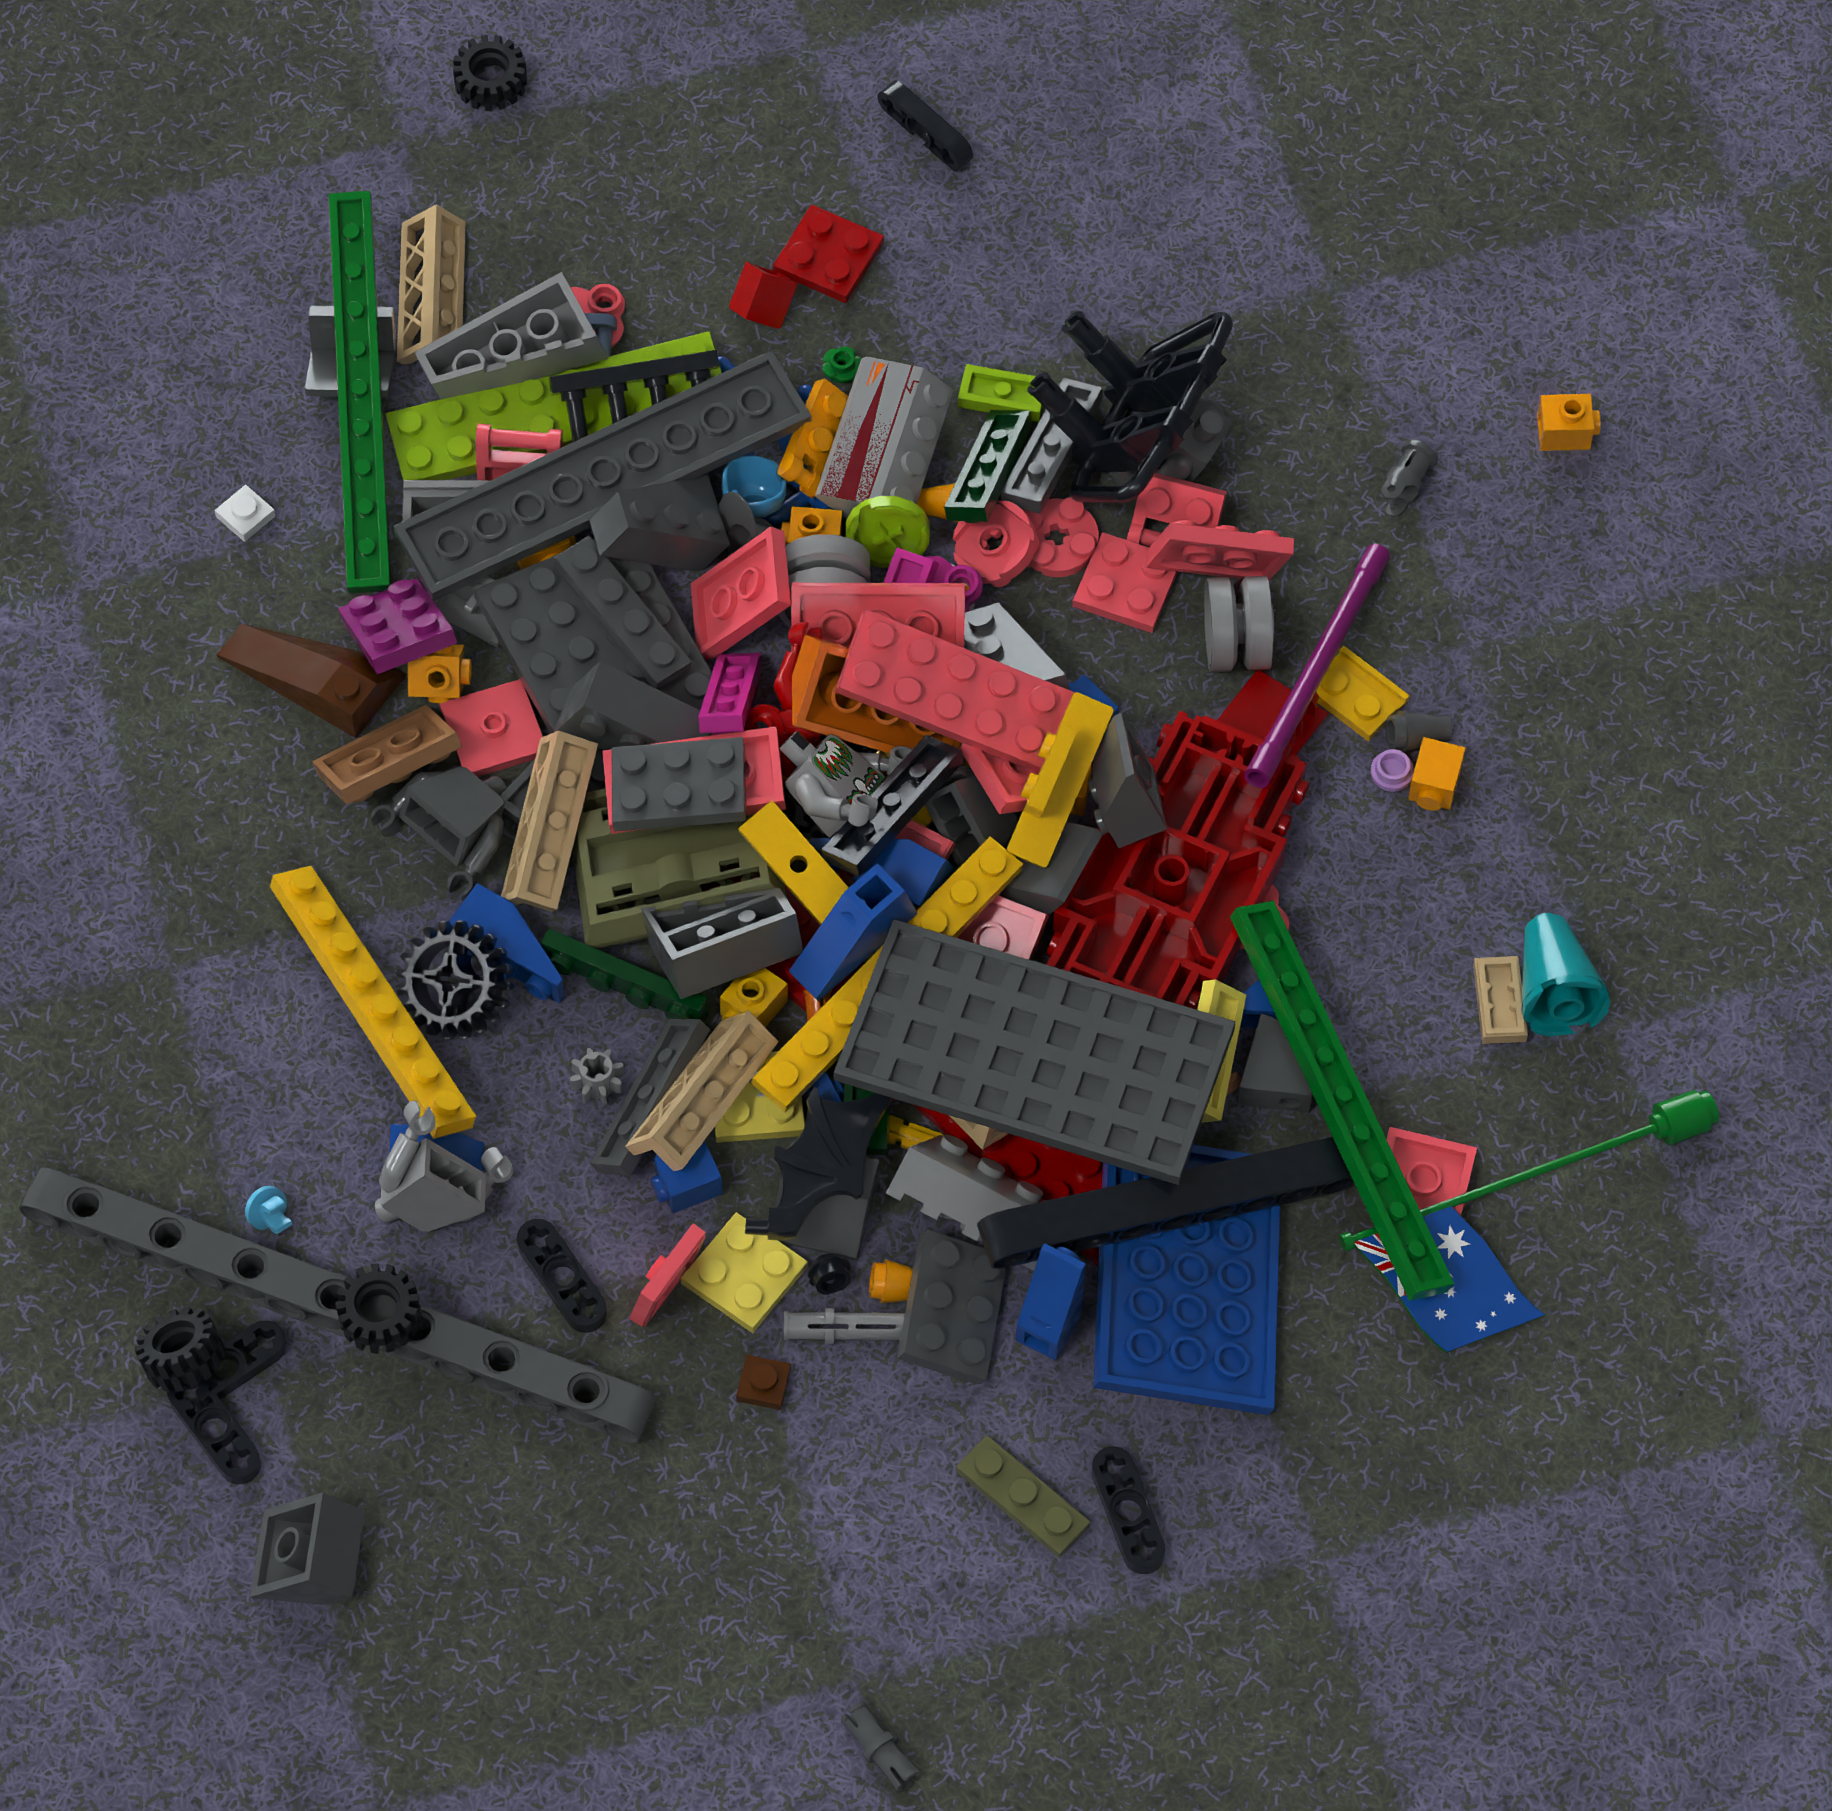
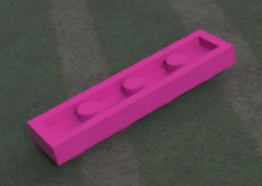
[698,652,762,735]

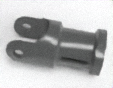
[1381,439,1438,517]

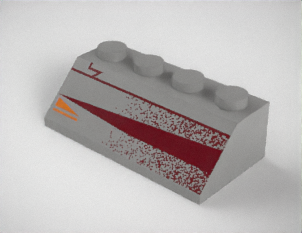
[815,356,954,519]

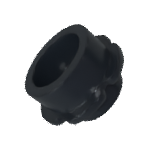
[807,1253,851,1295]

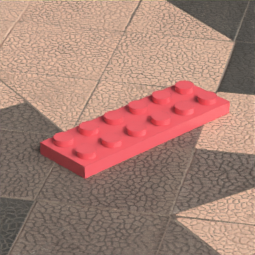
[835,609,1075,773]

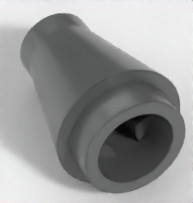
[1385,710,1452,753]

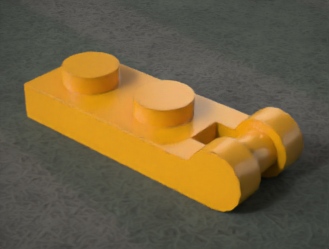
[777,378,848,498]

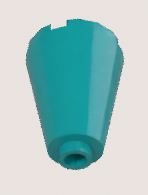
[1521,913,1611,1037]

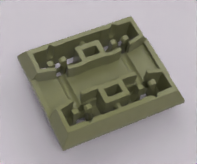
[572,788,788,950]

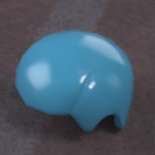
[722,456,786,518]

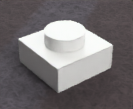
[215,484,275,542]

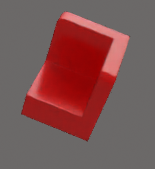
[729,262,798,329]

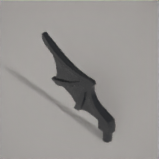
[745,1087,894,1240]

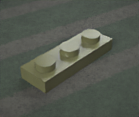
[956,1435,1090,1559]

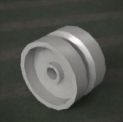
[778,535,871,627]
[1204,575,1274,672]

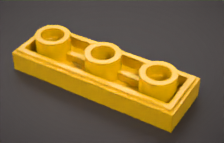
[738,800,849,925]

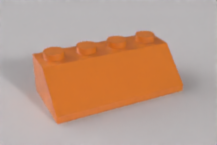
[792,634,961,753]

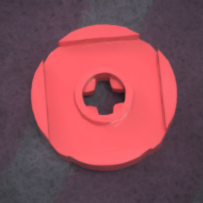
[1022,497,1099,577]
[953,501,1040,587]

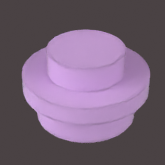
[1370,749,1414,792]

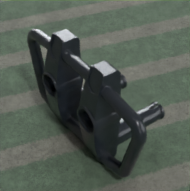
[1027,311,1233,503]

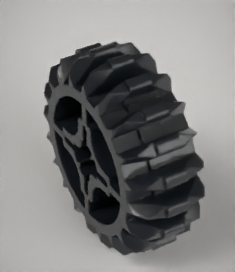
[395,920,515,1040]

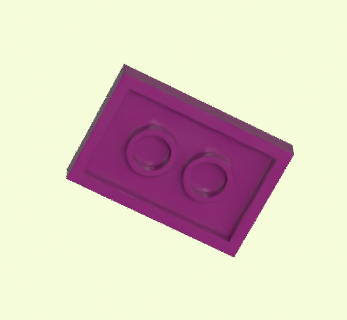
[338,578,457,674]

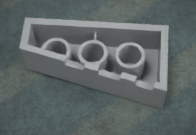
[414,272,608,399]
[886,1135,1077,1271]

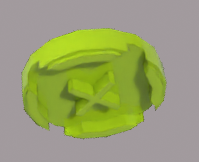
[846,496,930,568]

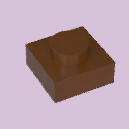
[736,1355,791,1410]

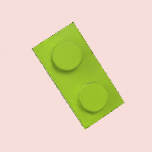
[957,364,1043,422]

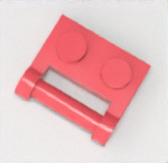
[476,423,563,482]
[1127,473,1227,547]

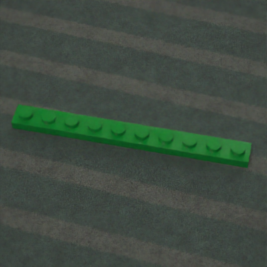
[328,190,391,593]
[1230,901,1454,1301]

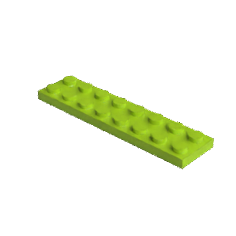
[385,331,722,482]

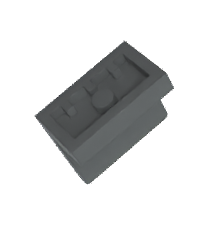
[305,306,396,398]

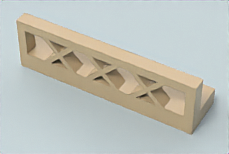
[397,204,466,364]
[501,730,598,912]
[625,1011,779,1171]

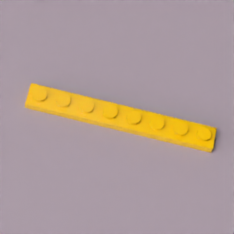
[752,836,1023,1113]
[270,866,476,1139]

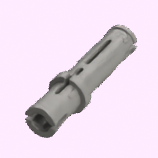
[784,1308,905,1344]

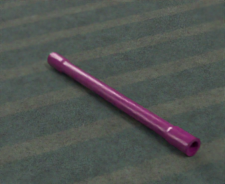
[1244,544,1390,788]

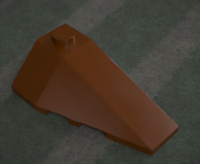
[217,624,406,739]

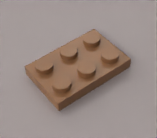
[312,705,462,805]

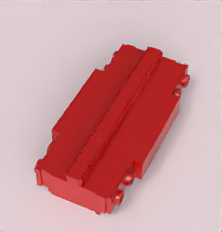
[1046,710,1310,1010]

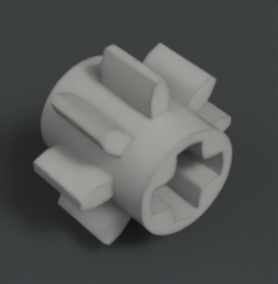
[569,1048,624,1105]

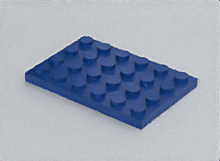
[1093,1145,1280,1415]

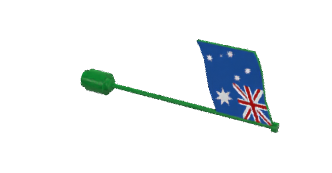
[1339,1090,1719,1353]

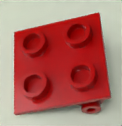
[1217,670,1329,755]

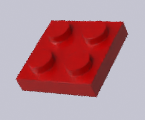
[773,204,884,304]

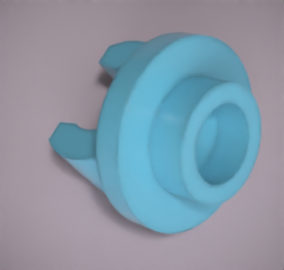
[245,1186,293,1234]

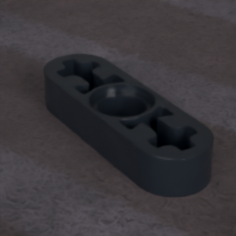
[877,81,973,171]
[517,1219,607,1333]
[1092,1446,1165,1574]

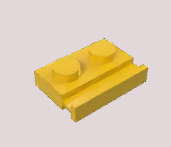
[1316,646,1410,742]

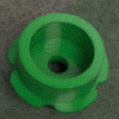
[822,346,862,384]

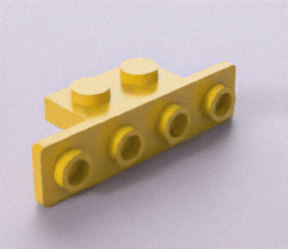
[1006,692,1114,868]

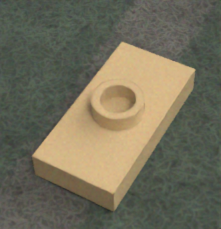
[1473,956,1528,1044]

